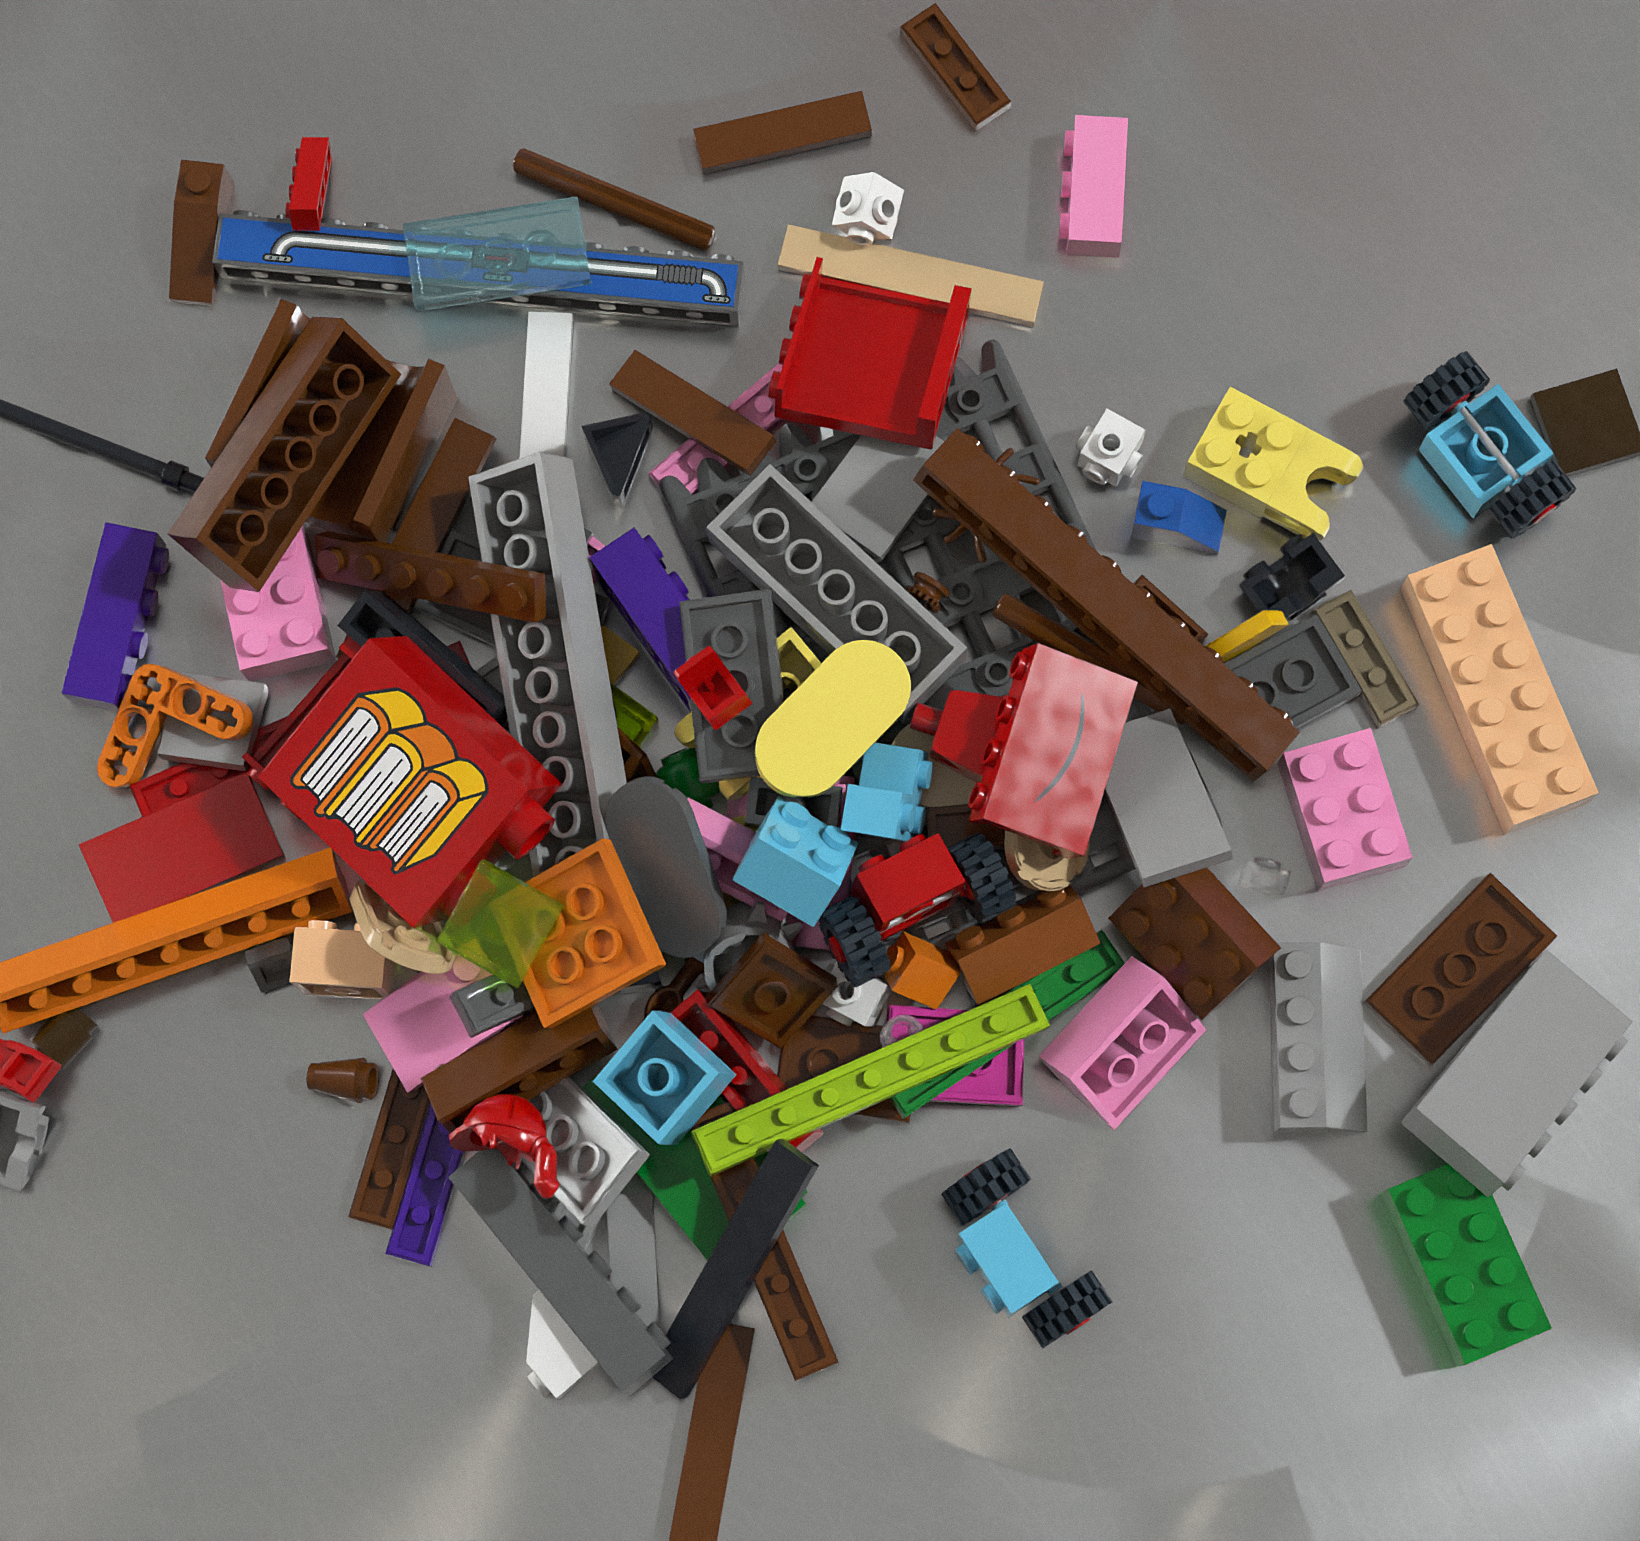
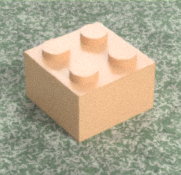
[289,920,398,1000]

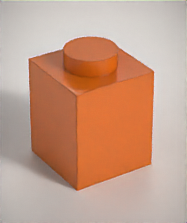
[883,931,961,1010]

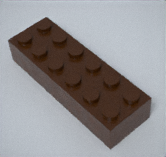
[167,316,401,592]

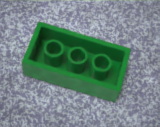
[1380,1164,1552,1367]

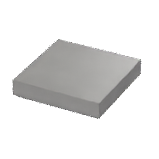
[157,672,269,772]

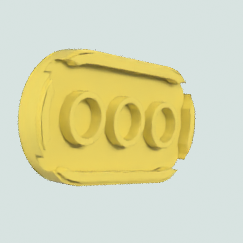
[755,640,911,798]

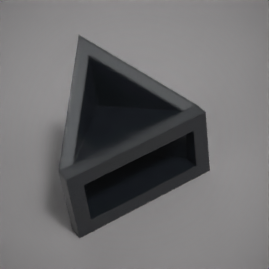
[581,413,653,509]

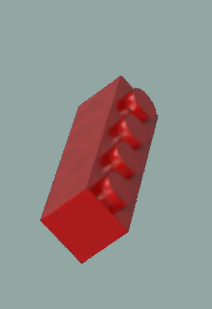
[285,137,332,231]

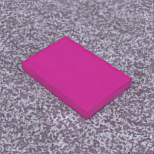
[886,1005,1025,1107]

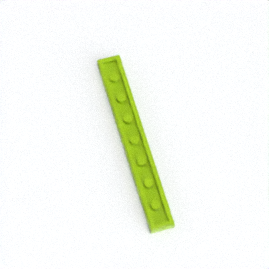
[691,984,1050,1177]

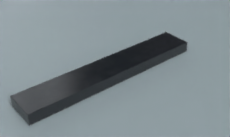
[652,1139,819,1399]

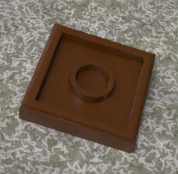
[707,932,838,1049]

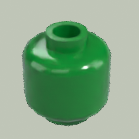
[656,747,720,808]

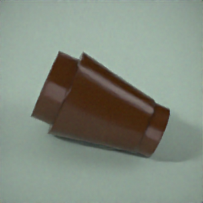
[306,1057,378,1103]

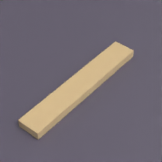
[778,224,1044,327]

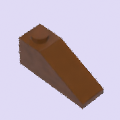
[169,159,234,306]

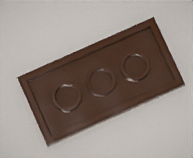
[1363,872,1557,1067]

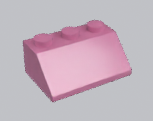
[1039,956,1207,1130]

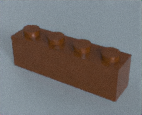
[421,1004,618,1133]

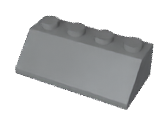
[1268,942,1367,1133]

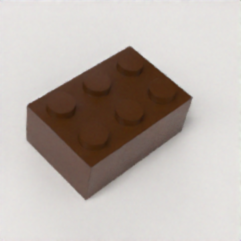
[1108,867,1281,1021]

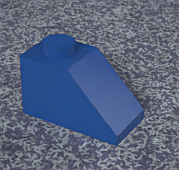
[1131,481,1227,554]

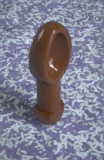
[644,957,704,1020]

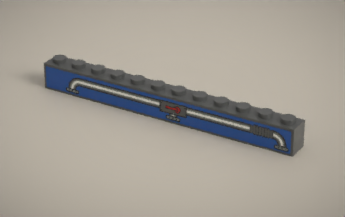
[212,210,745,326]

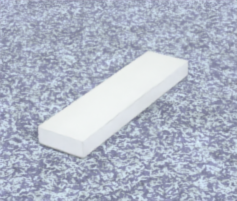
[519,312,573,459]

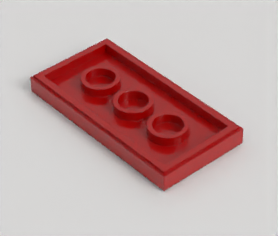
[78,772,284,923]

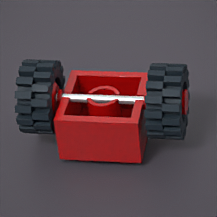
[818,832,1016,988]

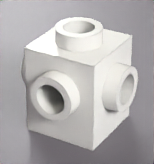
[832,172,904,245]
[1075,408,1146,487]
[822,961,892,1026]

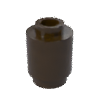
[29,1008,98,1070]

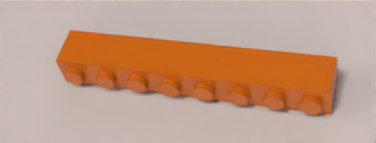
[0,847,352,1034]

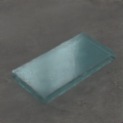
[403,196,592,312]

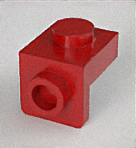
[673,646,753,731]

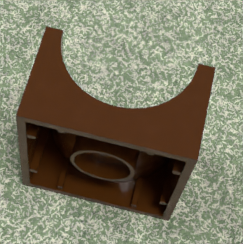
[205,299,458,543]

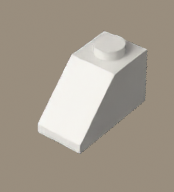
[526,1290,600,1399]

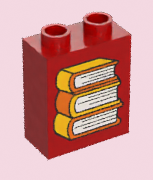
[258,636,562,928]

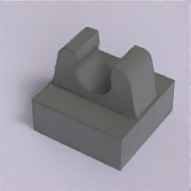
[244,935,293,993]

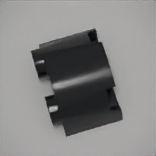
[1239,533,1345,620]

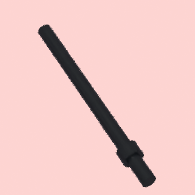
[0,399,204,493]

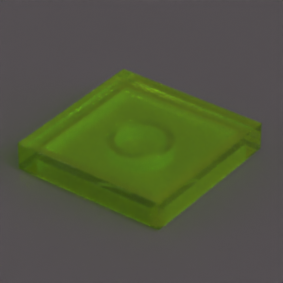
[436,859,565,988]

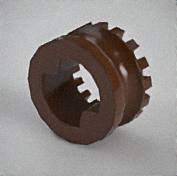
[905,572,950,613]

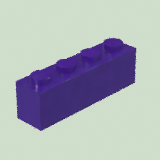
[61,522,169,712]

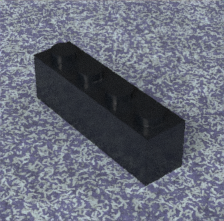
[337,590,507,725]

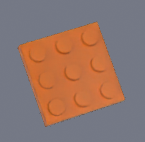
[489,838,666,1028]

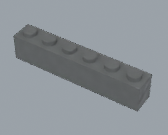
[448,1149,673,1396]

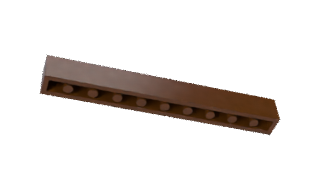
[913,428,1300,782]

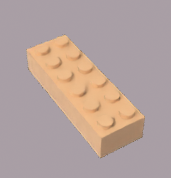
[1400,544,1599,835]

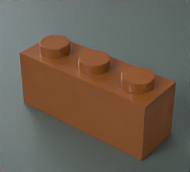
[945,884,1100,1005]

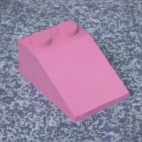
[363,937,524,1094]

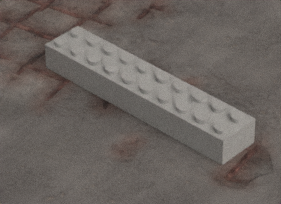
[468,452,627,877]

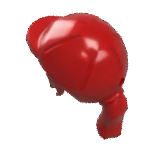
[449,1094,559,1199]

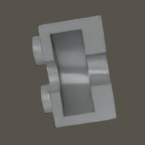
[0,1092,49,1191]

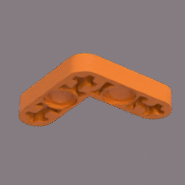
[97,664,253,788]

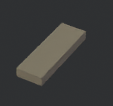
[1311,590,1419,729]

